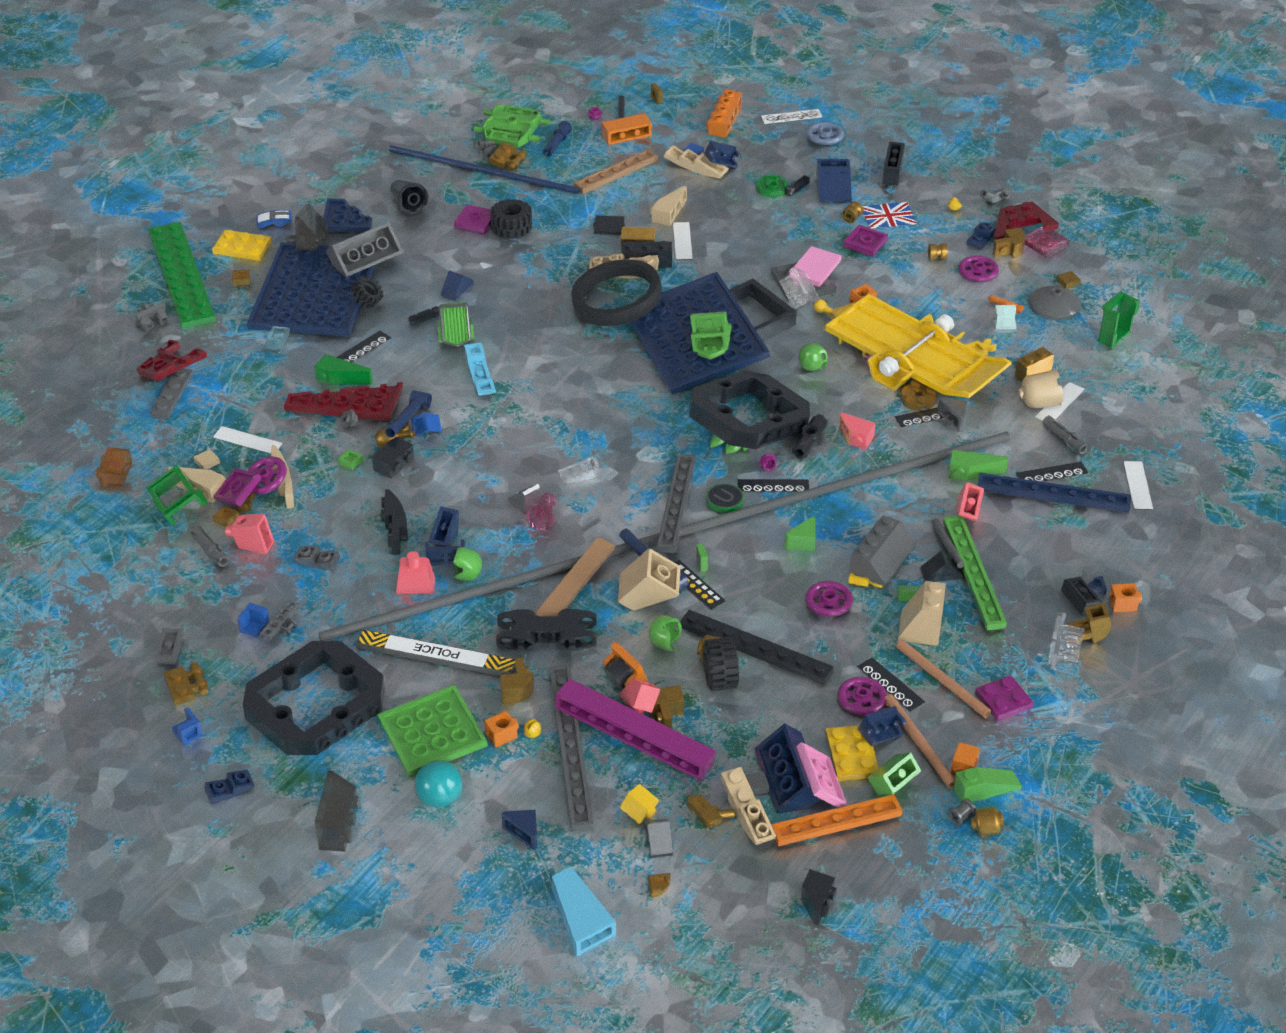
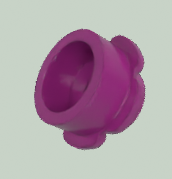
[587,107,603,121]
[759,453,777,471]

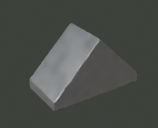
[937,397,967,432]
[508,484,540,515]

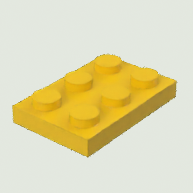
[212,230,272,261]
[825,725,879,782]

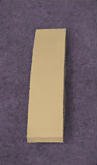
[664,145,729,179]
[271,445,294,508]

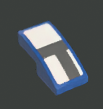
[256,210,292,229]

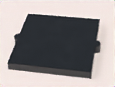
[593,215,625,235]

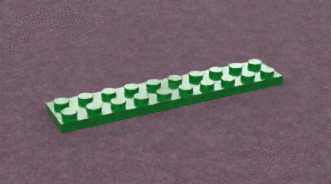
[148,222,216,329]

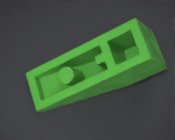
[949,450,1008,481]
[954,767,1022,802]

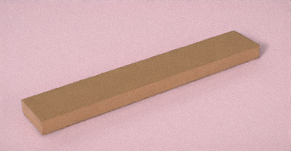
[574,149,658,194]
[535,537,615,616]

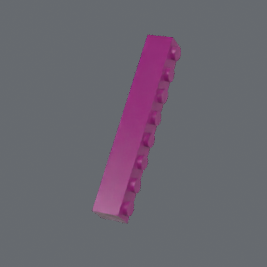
[555,679,716,781]

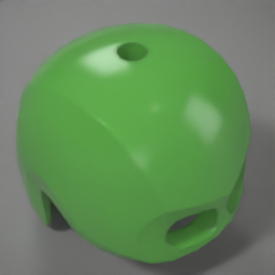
[799,342,828,371]
[453,547,482,582]
[649,615,682,651]

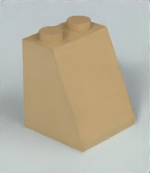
[618,548,680,611]
[898,581,946,646]

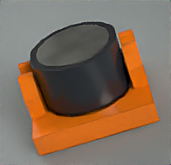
[603,641,648,691]

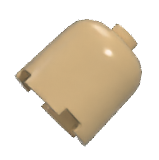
[1018,370,1063,409]

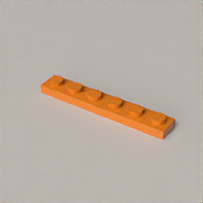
[771,794,903,846]

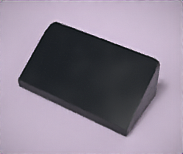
[1061,576,1102,615]

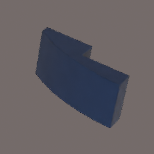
[966,222,996,249]
[204,769,254,803]

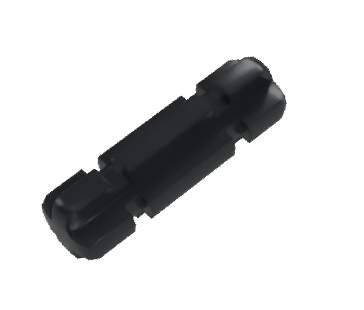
[786,175,810,196]
[408,306,439,326]

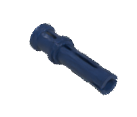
[543,121,572,157]

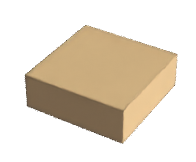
[194,449,220,470]

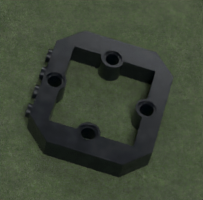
[689,371,810,450]
[243,641,385,755]

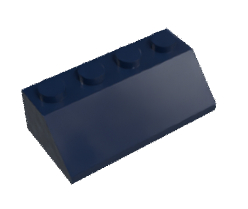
[754,723,821,814]

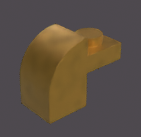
[992,228,1025,258]
[1067,602,1111,643]
[500,658,534,704]
[651,685,684,728]

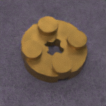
[901,380,937,411]

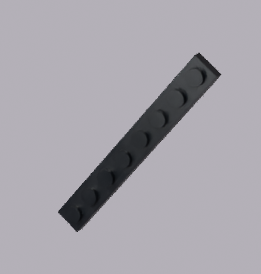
[680,610,834,685]

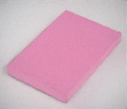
[789,246,842,287]
[796,742,847,808]

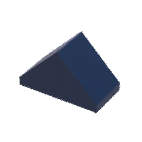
[441,270,473,300]
[429,506,459,547]
[501,809,538,851]

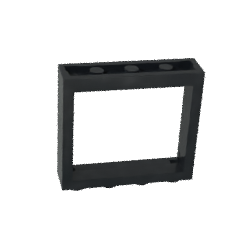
[729,278,797,341]

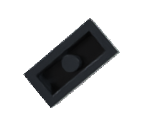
[372,436,414,479]

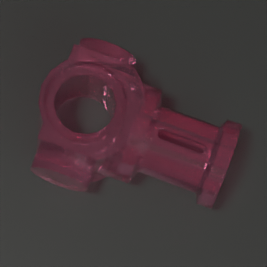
[526,493,557,531]

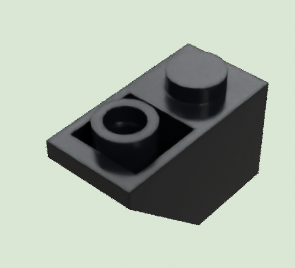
[801,869,837,925]

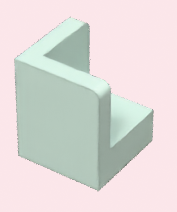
[993,305,1016,329]

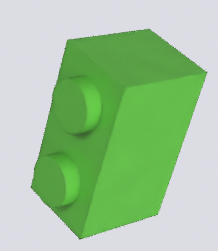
[867,752,921,796]

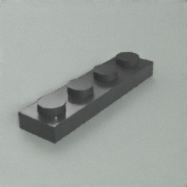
[150,368,193,420]

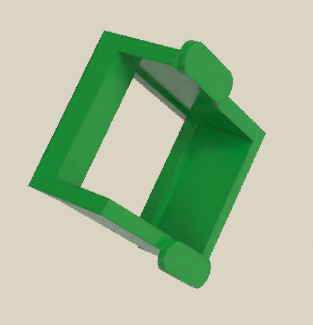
[1097,291,1140,349]
[146,465,207,526]

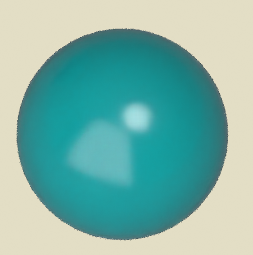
[414,760,463,807]

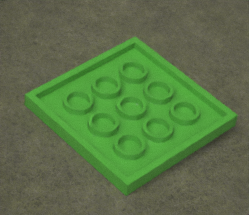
[377,684,488,777]

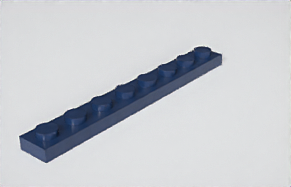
[977,473,1131,513]

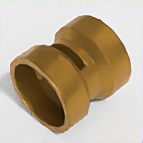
[841,201,864,223]
[928,243,948,260]

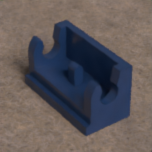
[704,140,741,168]
[425,539,465,566]
[857,706,906,746]

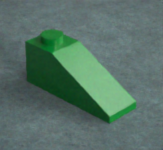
[314,354,373,385]

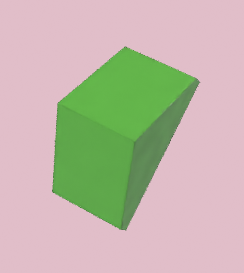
[784,516,816,551]

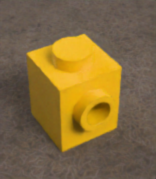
[620,784,659,824]

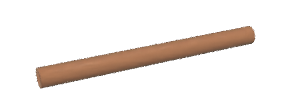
[896,640,991,718]
[885,694,955,789]

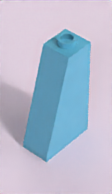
[552,867,616,956]

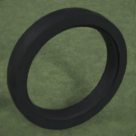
[571,259,662,326]

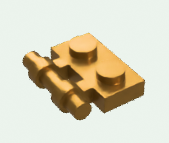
[488,142,527,171]
[163,662,209,706]

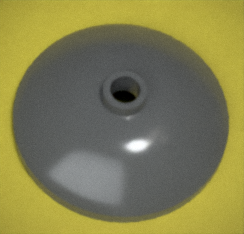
[1029,286,1081,320]

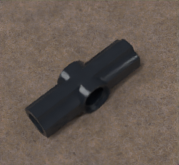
[792,414,828,460]

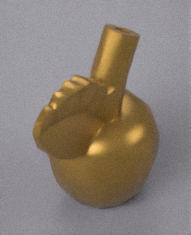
[375,421,415,449]

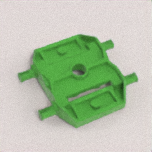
[474,105,550,148]

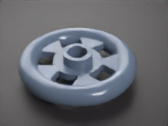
[807,122,844,145]

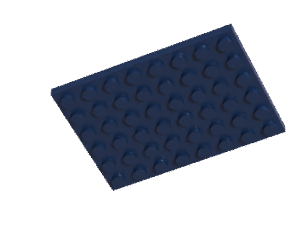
[247,242,376,337]
[629,272,771,395]

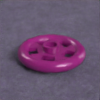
[959,255,999,282]
[248,456,287,494]
[805,581,853,617]
[837,677,887,716]

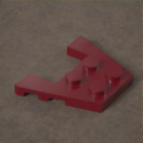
[994,201,1059,240]
[136,339,207,381]

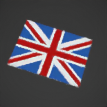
[863,202,917,229]

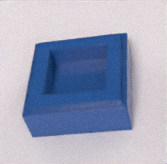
[683,143,704,155]

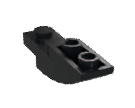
[381,489,408,555]

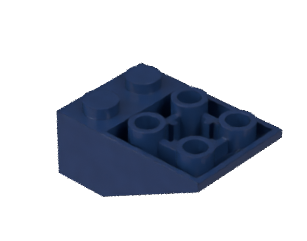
[816,159,852,203]

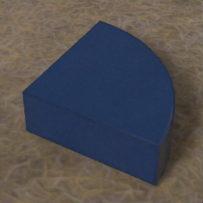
[1088,576,1107,595]

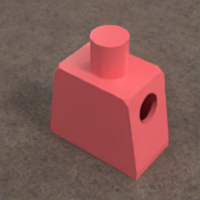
[225,514,275,554]
[396,551,435,594]

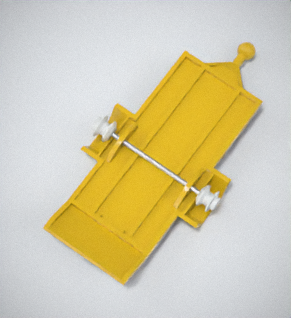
[814,294,1011,398]

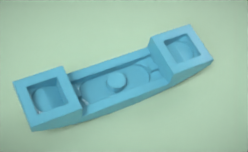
[464,342,496,396]

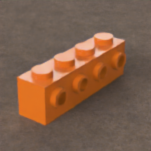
[706,90,742,138]

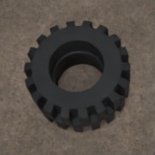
[490,199,532,239]
[703,637,739,692]

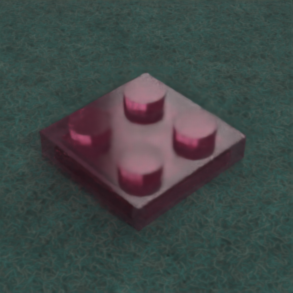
[1024,227,1070,258]

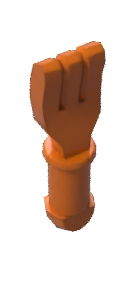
[988,295,1024,314]

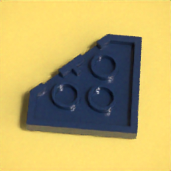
[321,198,373,233]

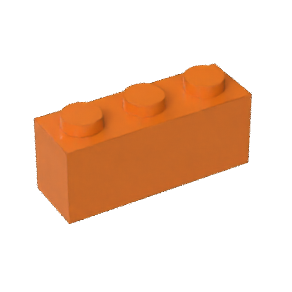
[601,113,652,145]

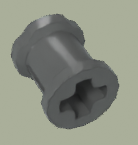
[947,799,976,826]

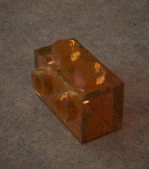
[96,448,132,488]

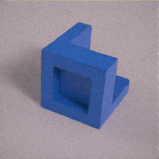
[411,413,442,436]
[237,603,269,638]
[172,708,203,745]

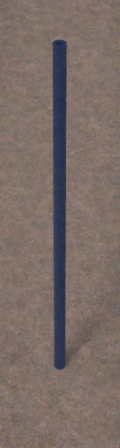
[389,145,580,194]

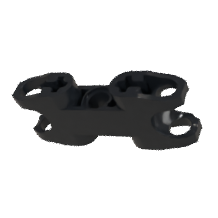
[496,609,597,651]

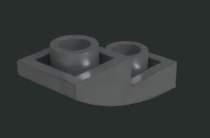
[294,546,340,570]

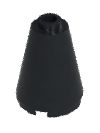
[390,180,429,215]

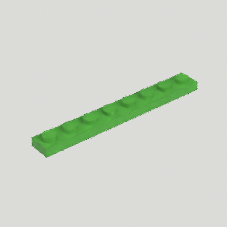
[943,516,1007,631]

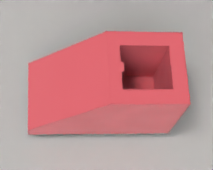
[619,678,660,714]

